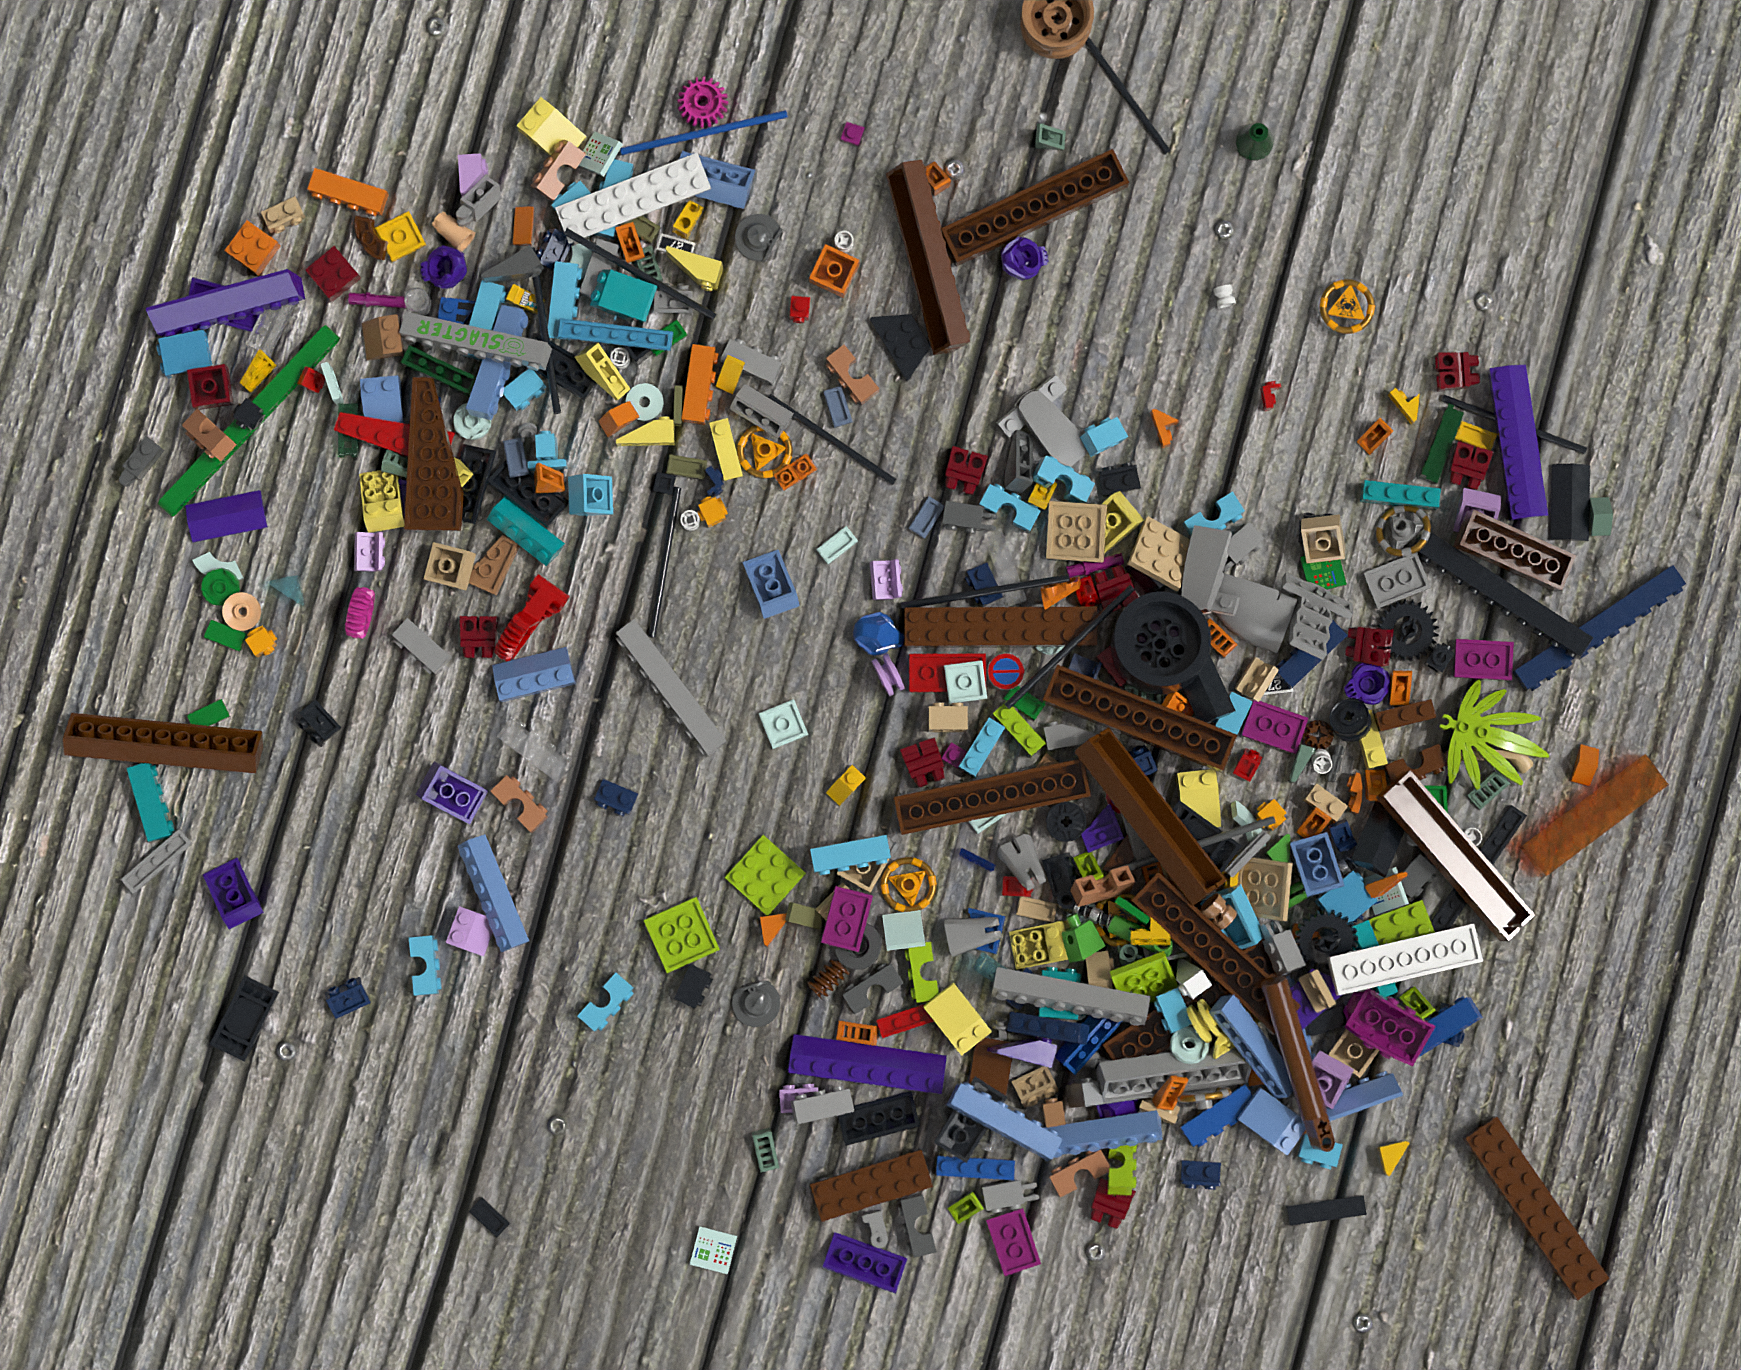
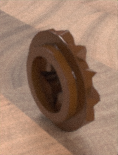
[1303,720,1334,750]

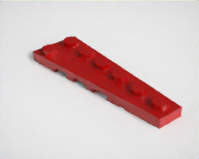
[334,412,455,456]

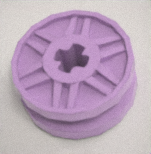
[872,653,905,697]

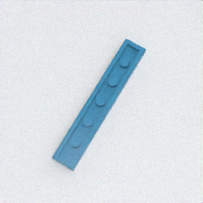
[557,318,674,351]

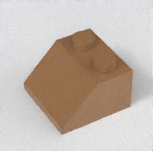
[362,314,405,361]

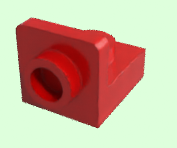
[789,296,810,323]
[297,366,325,394]
[1260,381,1281,411]
[1076,576,1101,607]
[1233,748,1262,782]
[1002,876,1033,897]

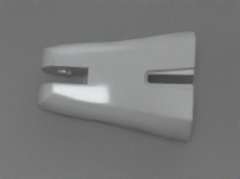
[997,834,1046,891]
[944,917,1002,957]

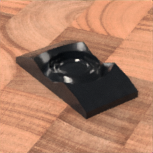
[1172,800,1242,873]
[210,975,279,1062]

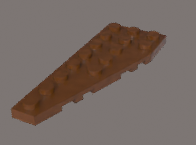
[404,377,463,531]

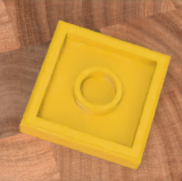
[375,211,426,262]

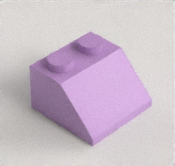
[458,153,488,197]
[1453,488,1501,532]
[446,906,493,956]
[1312,1051,1354,1109]

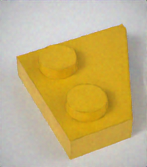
[240,349,277,393]

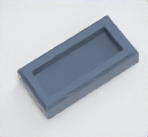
[823,386,853,428]
[503,438,529,478]
[909,496,945,539]

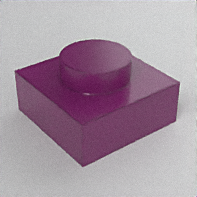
[840,122,865,146]
[942,742,967,769]

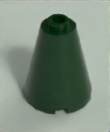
[1236,123,1274,161]

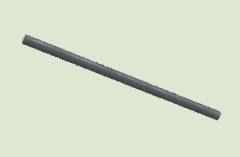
[1108,816,1276,872]

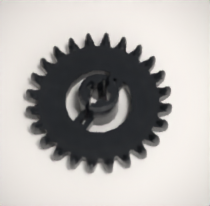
[1376,599,1439,662]
[1294,909,1359,970]

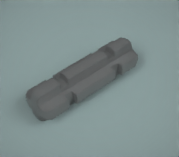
[1325,745,1345,783]

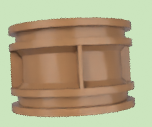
[1020,0,1094,59]

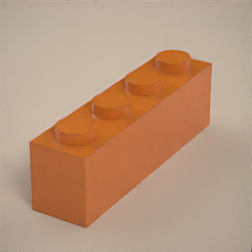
[307,168,389,217]
[682,344,719,425]

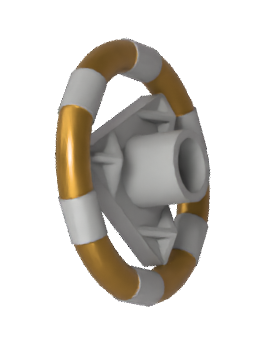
[1376,505,1431,557]
[1177,1087,1231,1109]

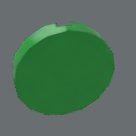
[201,568,240,606]

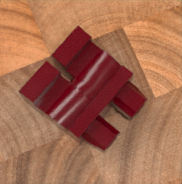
[1434,352,1480,392]
[1449,441,1493,490]
[945,446,988,495]
[1094,565,1138,612]
[460,616,498,658]
[1345,626,1394,667]
[900,737,945,788]
[1090,1178,1136,1229]

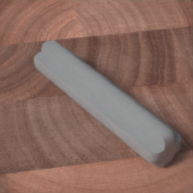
[1225,830,1271,877]

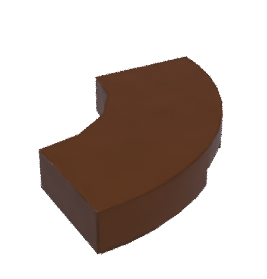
[354,215,388,260]

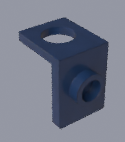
[1068,654,1102,679]

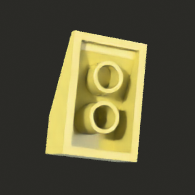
[517,97,586,166]
[666,246,723,292]
[1102,491,1144,554]
[1176,769,1222,827]
[923,983,992,1056]

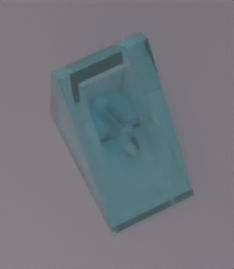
[269,575,305,606]

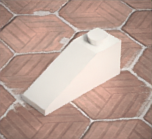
[1176,958,1211,999]

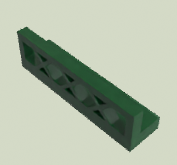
[1419,404,1464,484]

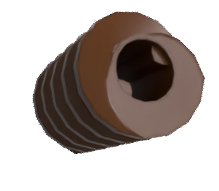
[807,959,850,1000]

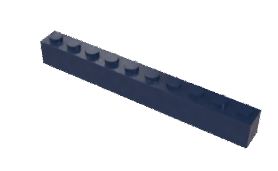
[1512,565,1686,691]

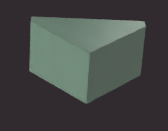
[1035,123,1066,150]
[1590,497,1613,536]

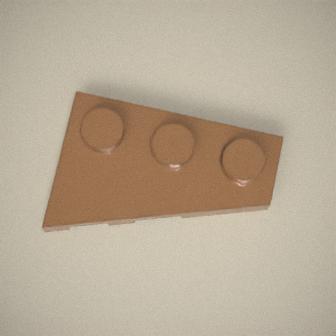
[468,535,520,596]

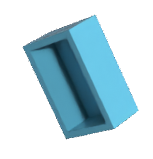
[1200,884,1264,949]

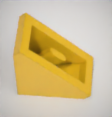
[1377,1141,1410,1176]

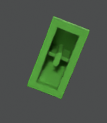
[1265,834,1290,863]

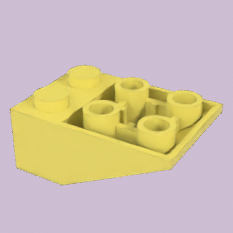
[359,470,405,533]
[1009,920,1070,970]

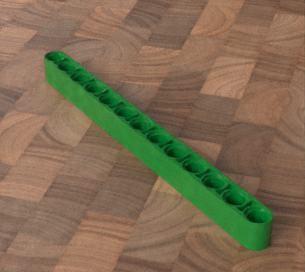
[157,325,340,517]

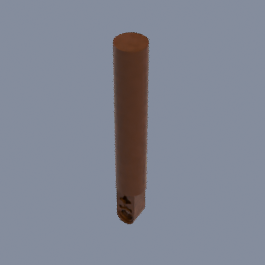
[1261,975,1335,1152]

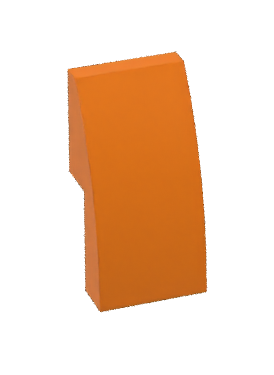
[774,454,818,491]
[1346,772,1362,814]

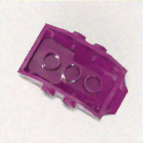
[1343,988,1435,1067]

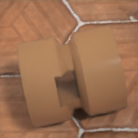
[1200,893,1237,930]

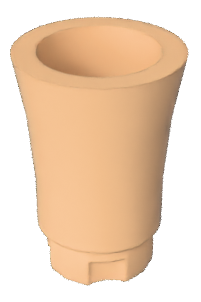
[432,211,475,251]

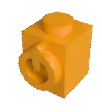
[697,496,728,528]
[245,625,277,657]
[1256,799,1287,831]

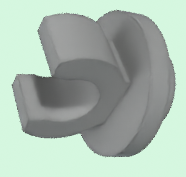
[518,423,537,442]
[992,1018,1009,1039]

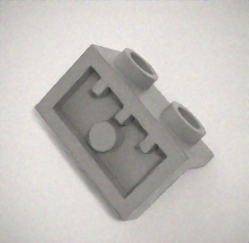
[654,283,693,313]

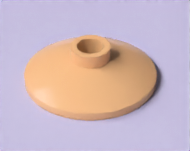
[222,592,261,631]

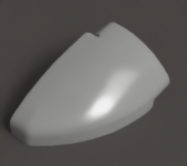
[1215,573,1297,653]

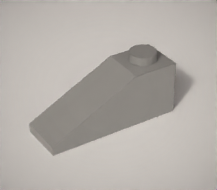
[1043,722,1096,751]

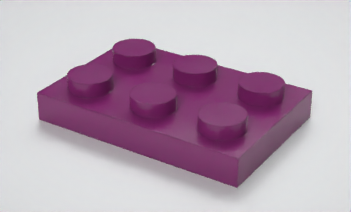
[1454,639,1514,681]
[1241,700,1308,755]
[821,886,873,952]
[986,1208,1041,1276]

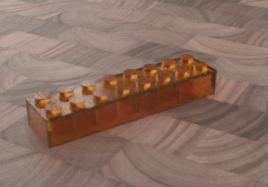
[1519,754,1669,877]

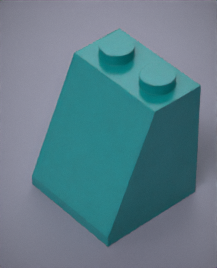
[590,269,657,322]
[1038,967,1081,1020]

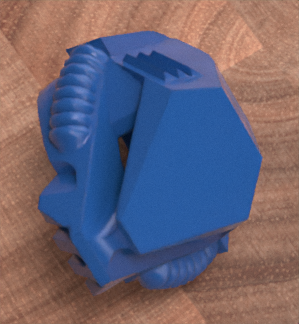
[853,612,905,656]

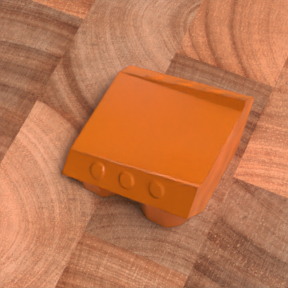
[1040,576,1081,610]

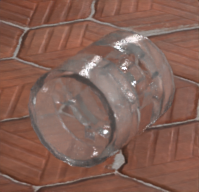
[404,287,432,316]

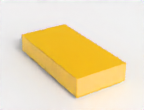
[715,355,745,394]
[1455,421,1497,451]

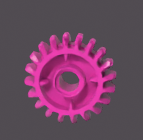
[677,76,729,128]
[345,587,375,639]

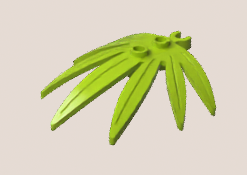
[1439,680,1549,790]

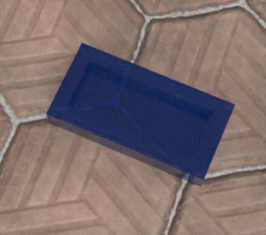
[959,848,996,872]

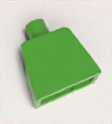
[1061,913,1105,963]

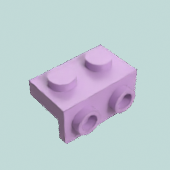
[354,532,385,572]
[870,559,903,600]
[779,1084,818,1113]

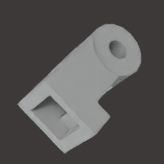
[862,1210,888,1248]

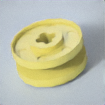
[1186,999,1223,1043]

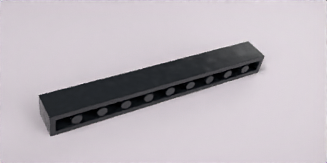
[1418,532,1593,659]

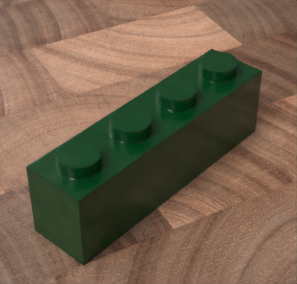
[401,345,476,397]

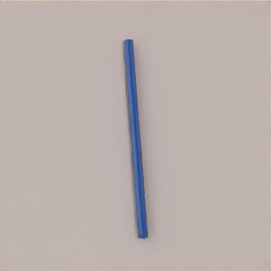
[620,110,788,155]

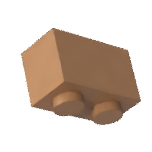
[1041,1098,1066,1128]

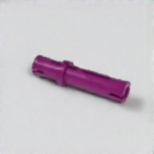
[348,292,407,309]
[1066,553,1124,578]

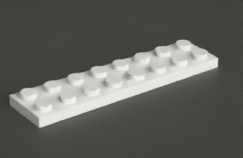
[555,153,711,244]
[1328,924,1483,996]

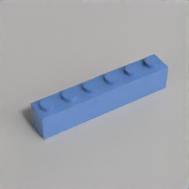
[466,305,528,420]
[458,834,529,953]
[1209,994,1293,1099]
[946,1082,1062,1161]
[1044,1110,1163,1158]

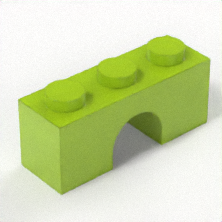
[992,701,1046,758]
[905,942,939,1003]
[1108,1145,1137,1195]

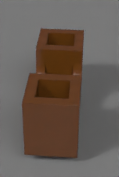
[1373,699,1436,733]
[1383,744,1447,784]

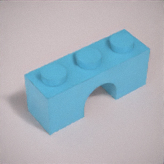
[1033,455,1095,503]
[979,484,1041,533]
[1183,492,1245,536]
[959,718,1005,778]
[409,935,442,996]
[578,972,634,1032]

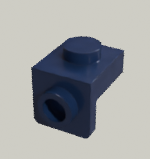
[705,466,725,497]
[1328,818,1357,852]

